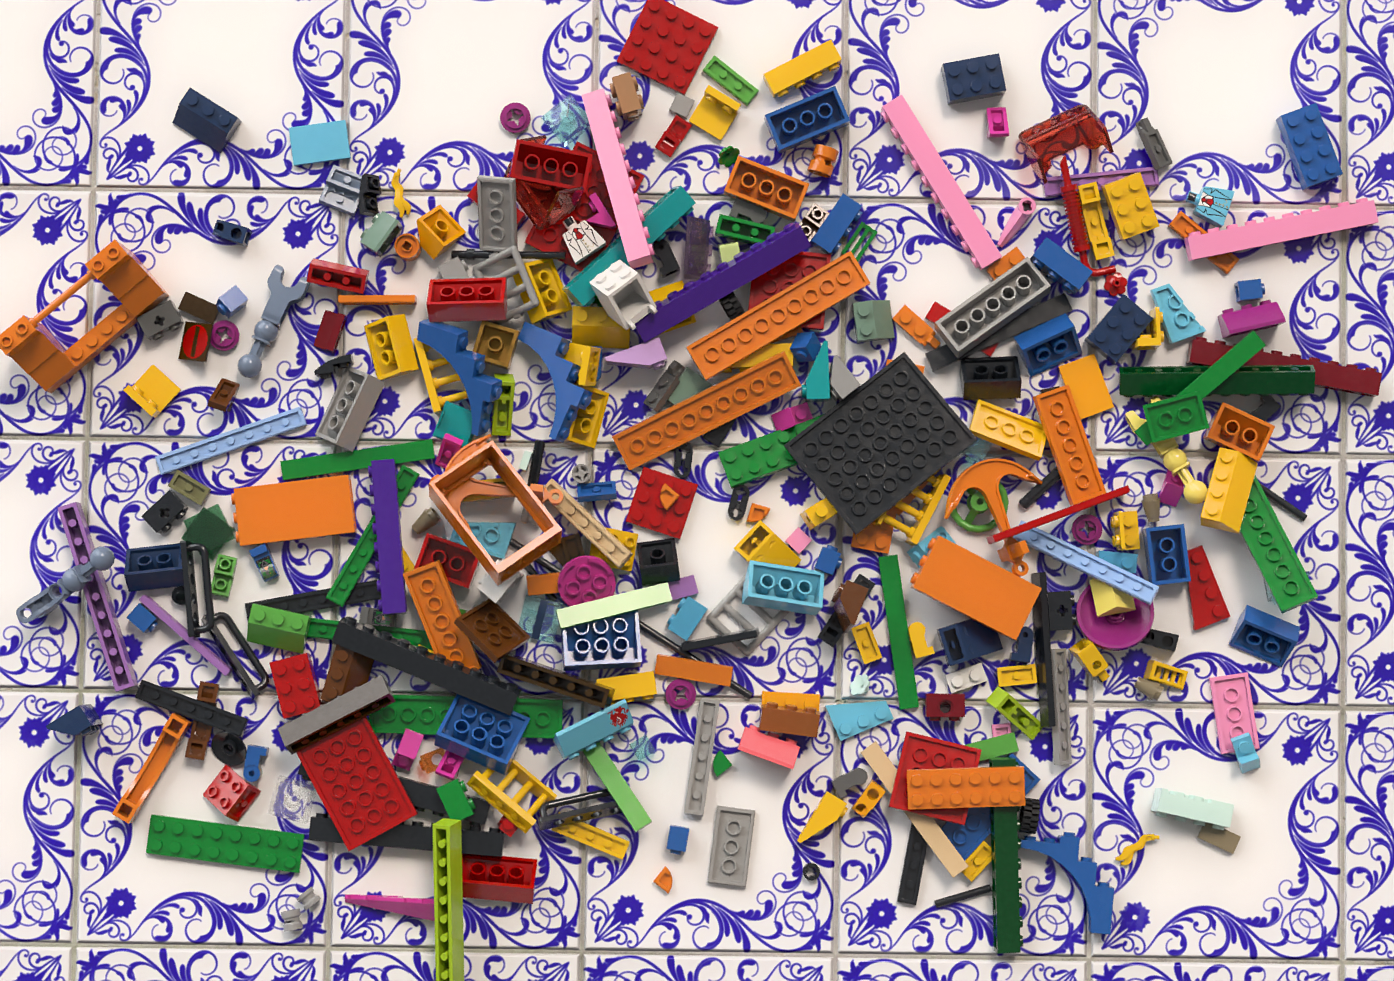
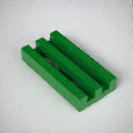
[841,222,878,262]

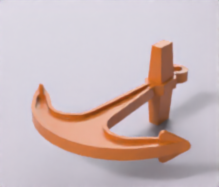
[444,434,563,532]
[944,459,1042,577]

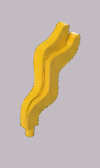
[391,168,411,217]
[1115,834,1159,865]

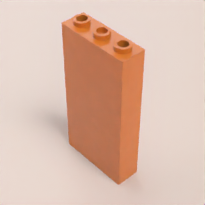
[231,475,357,547]
[910,536,1042,640]

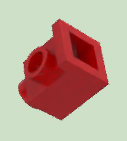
[497,815,518,837]

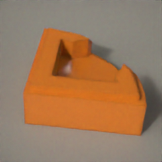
[660,484,679,510]
[747,503,770,522]
[653,866,672,893]

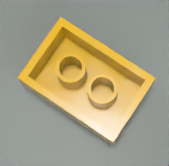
[1101,172,1159,240]

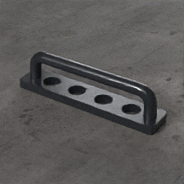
[180,541,215,638]
[201,612,269,700]
[538,789,622,831]

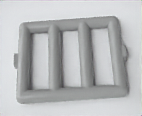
[473,246,539,325]
[707,574,790,656]

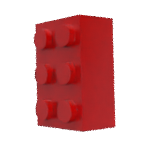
[414,533,480,589]
[269,653,323,719]

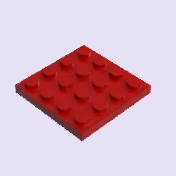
[617,0,718,96]
[748,251,831,331]
[889,731,982,826]

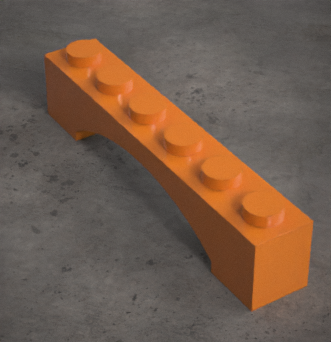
[112,713,192,824]

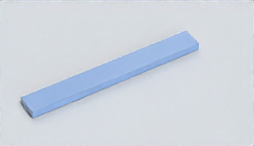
[155,407,307,475]
[1013,520,1159,605]

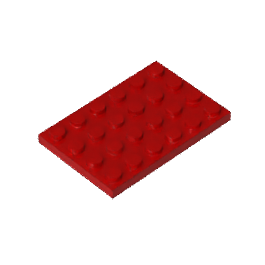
[524,141,645,272]
[296,717,418,851]

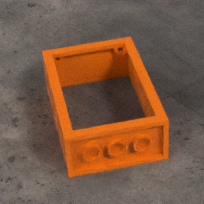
[429,440,562,586]

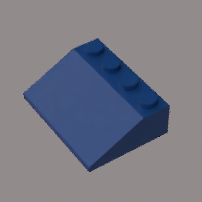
[561,610,642,671]
[434,694,530,775]

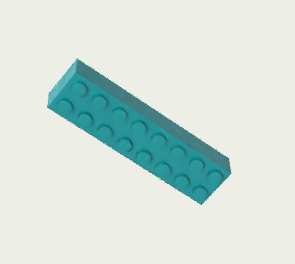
[562,186,696,306]

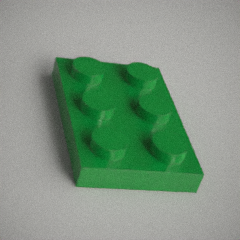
[1142,390,1209,443]

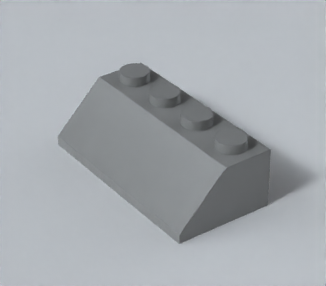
[315,367,385,452]

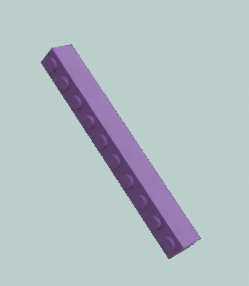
[58,502,138,692]

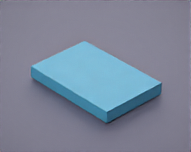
[289,120,351,166]

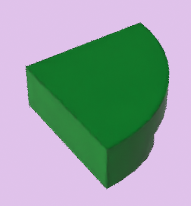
[713,750,732,777]

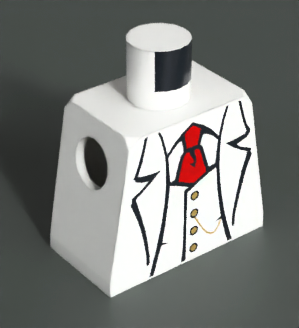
[562,216,606,265]

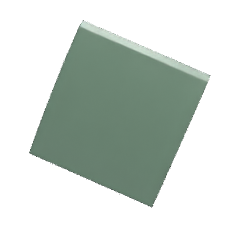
[668,367,713,405]

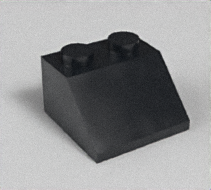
[637,538,680,586]

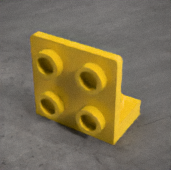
[689,85,741,140]
[1132,307,1164,350]
[563,343,601,386]
[123,365,181,418]
[1110,511,1140,551]
[589,527,638,571]

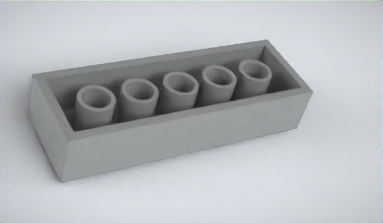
[935,257,1051,358]

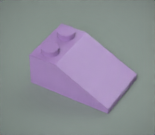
[605,337,667,370]

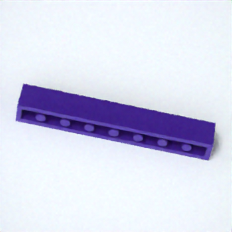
[368,459,407,616]

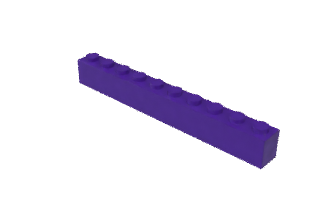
[635,223,811,343]

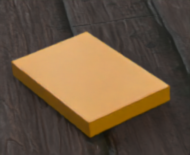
[1058,354,1114,419]

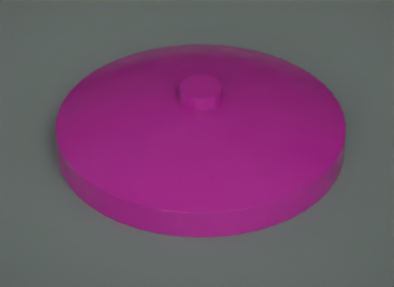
[1077,584,1154,651]

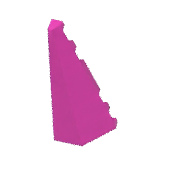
[345,894,435,921]

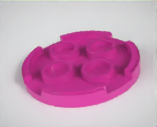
[558,556,616,606]

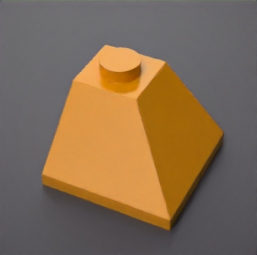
[416,205,466,260]

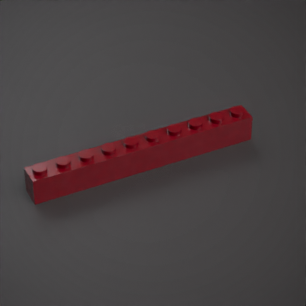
[1186,337,1382,397]

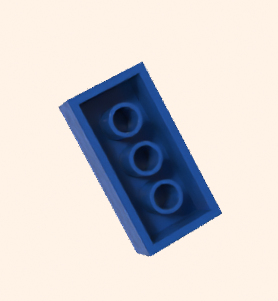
[764,86,850,154]
[1276,103,1343,191]

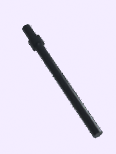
[451,249,566,260]

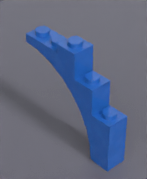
[417,318,502,436]
[518,322,593,443]
[1020,832,1114,935]

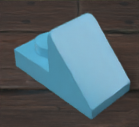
[1230,732,1260,774]

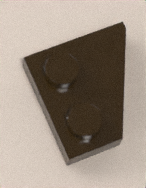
[549,533,585,567]

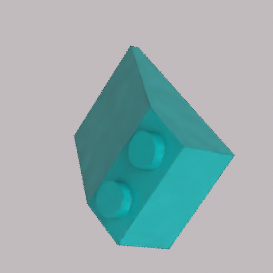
[801,341,830,402]

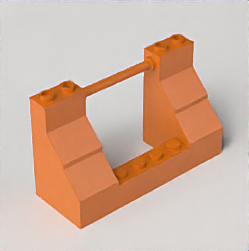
[0,240,169,394]

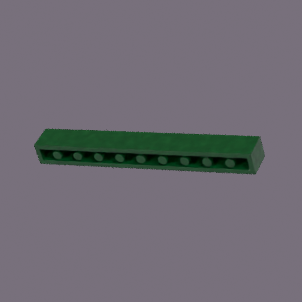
[1119,365,1315,397]
[989,757,1023,954]

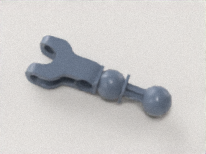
[237,265,310,378]
[16,546,115,623]

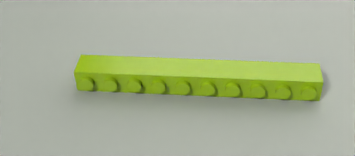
[432,818,464,981]

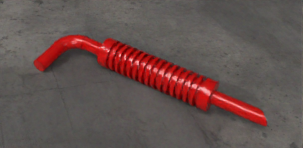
[1060,155,1116,277]

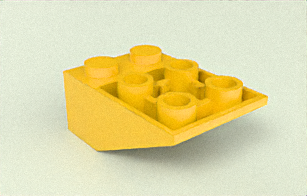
[734,520,801,567]

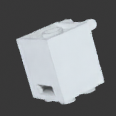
[589,260,658,330]

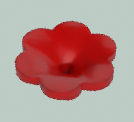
[1104,272,1127,296]

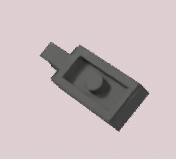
[1135,117,1173,171]
[643,360,685,412]

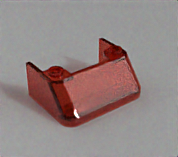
[1018,104,1114,184]
[504,135,584,230]

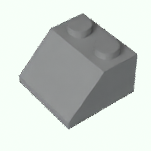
[829,355,860,401]

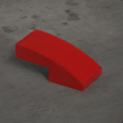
[655,115,693,158]

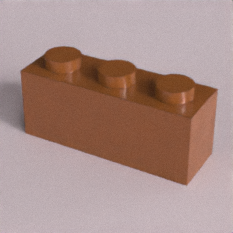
[759,702,820,738]

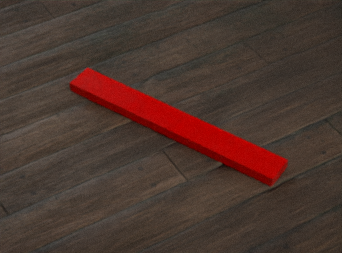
[986,485,1130,544]

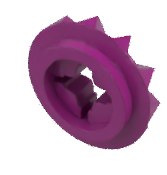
[500,102,531,133]
[210,320,240,351]
[1071,514,1102,545]
[665,679,696,710]

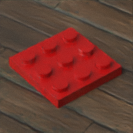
[626,467,698,539]

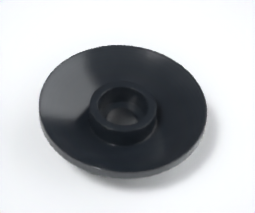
[211,731,247,766]

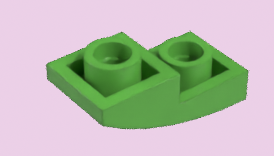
[211,554,237,598]

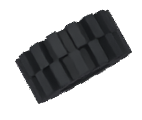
[718,292,745,321]
[1019,798,1040,834]

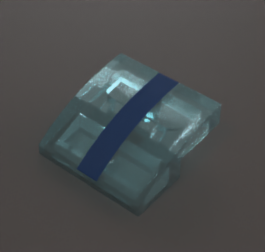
[519,594,564,644]

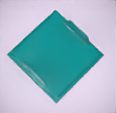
[433,401,474,448]

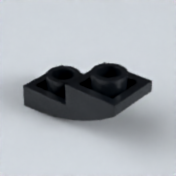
[359,173,382,217]
[314,354,354,379]

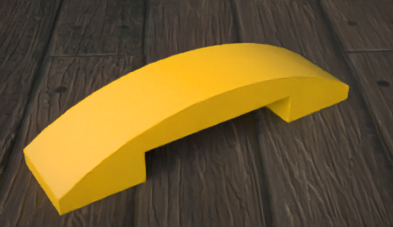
[1077,182,1115,260]

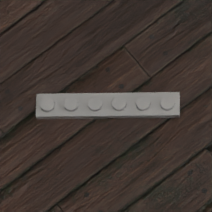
[1051,648,1072,765]
[684,698,720,816]

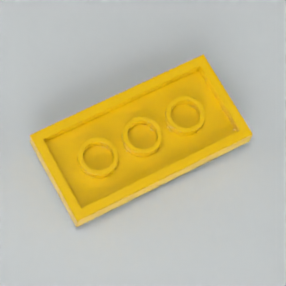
[969,399,1047,461]

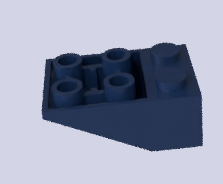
[936,619,1003,666]

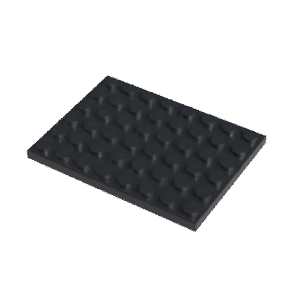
[784,352,977,536]

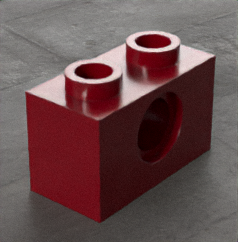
[925,693,965,721]

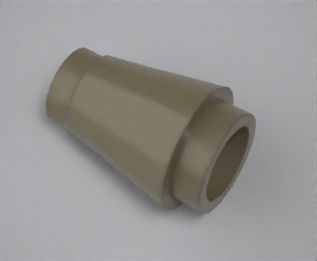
[1141,493,1160,522]
[412,507,441,534]
[1134,677,1164,701]

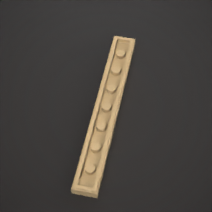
[860,741,968,878]

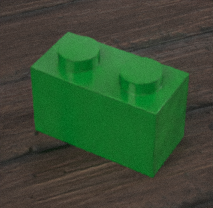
[436,778,476,820]

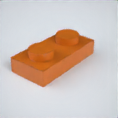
[986,247,1025,281]

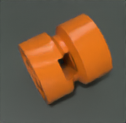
[807,144,839,178]
[394,233,422,261]

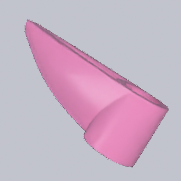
[997,198,1036,248]

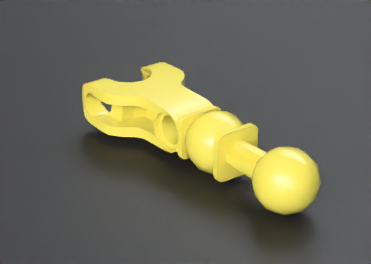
[1125,396,1208,504]

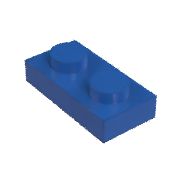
[577,481,617,502]

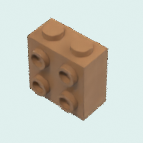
[609,72,644,122]

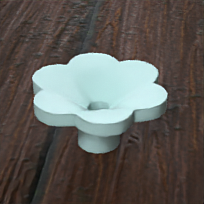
[850,674,870,696]

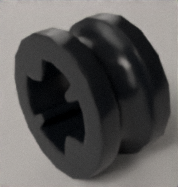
[802,863,820,881]

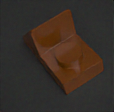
[208,378,240,412]

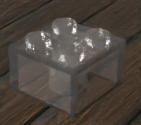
[268,775,316,824]

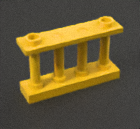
[413,338,468,414]
[872,474,951,546]
[466,759,557,834]

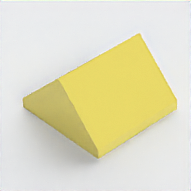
[1089,578,1136,617]

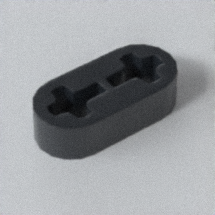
[674,442,693,478]
[728,485,750,520]

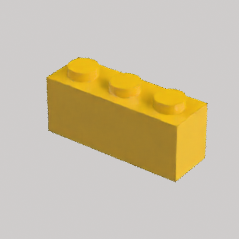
[596,671,657,704]

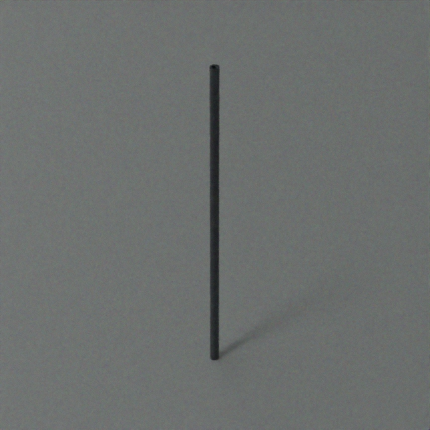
[510,538,753,699]

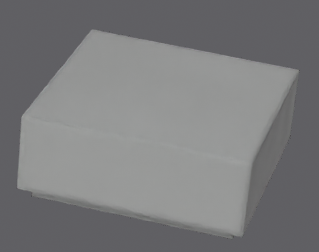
[669,92,695,119]

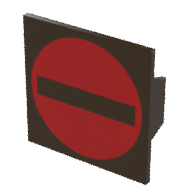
[178,321,213,362]

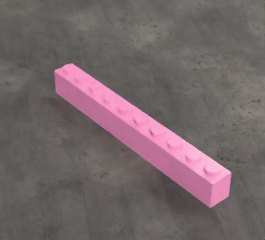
[582,89,655,269]
[880,95,1002,270]
[1184,198,1378,261]

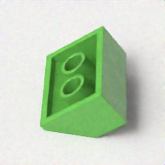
[247,604,312,654]

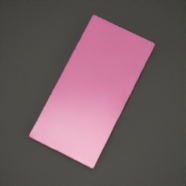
[1209,672,1260,754]

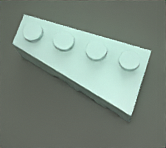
[1151,788,1234,830]

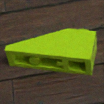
[491,373,515,436]
[986,686,1043,740]

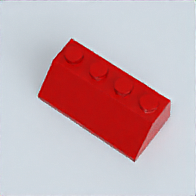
[508,139,593,193]
[426,277,507,322]
[462,853,538,904]

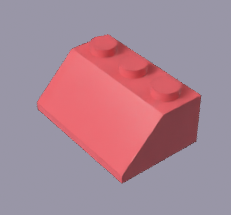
[737,725,800,769]

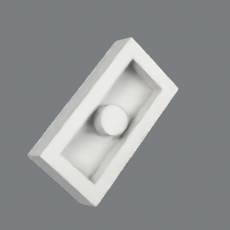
[945,663,988,693]

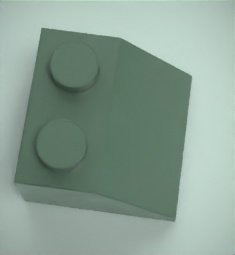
[360,211,403,257]
[852,300,895,343]

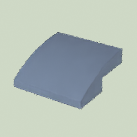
[319,165,362,217]

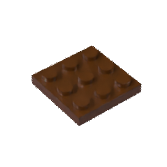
[454,598,531,663]

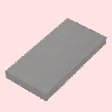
[477,175,518,252]
[708,805,755,887]

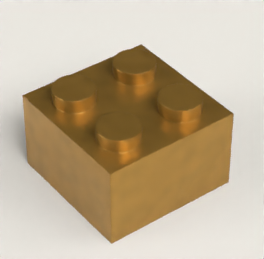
[473,321,520,370]

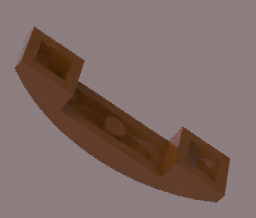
[185,681,220,761]

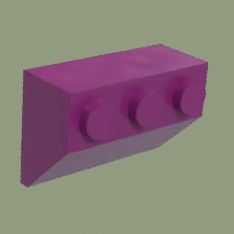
[1217,300,1286,338]

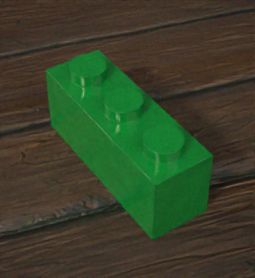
[715,214,776,245]

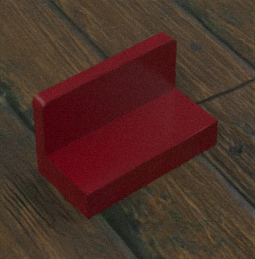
[314,310,347,353]

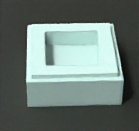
[519,451,533,472]

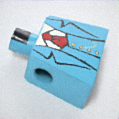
[1186,186,1235,228]

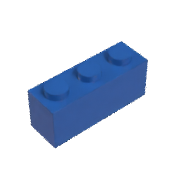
[811,193,863,254]

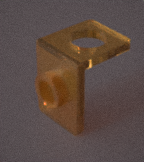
[419,748,445,774]

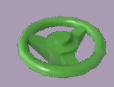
[950,482,1009,533]

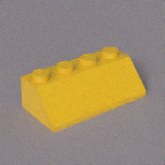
[1200,447,1258,534]

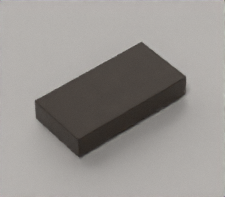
[178,292,219,324]

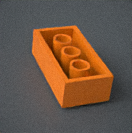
[724,155,809,222]

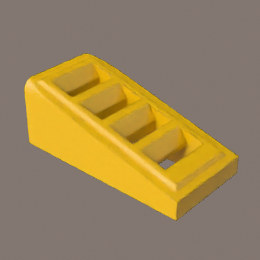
[1144,660,1188,690]

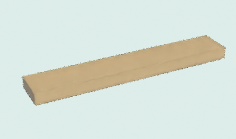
[544,478,633,568]

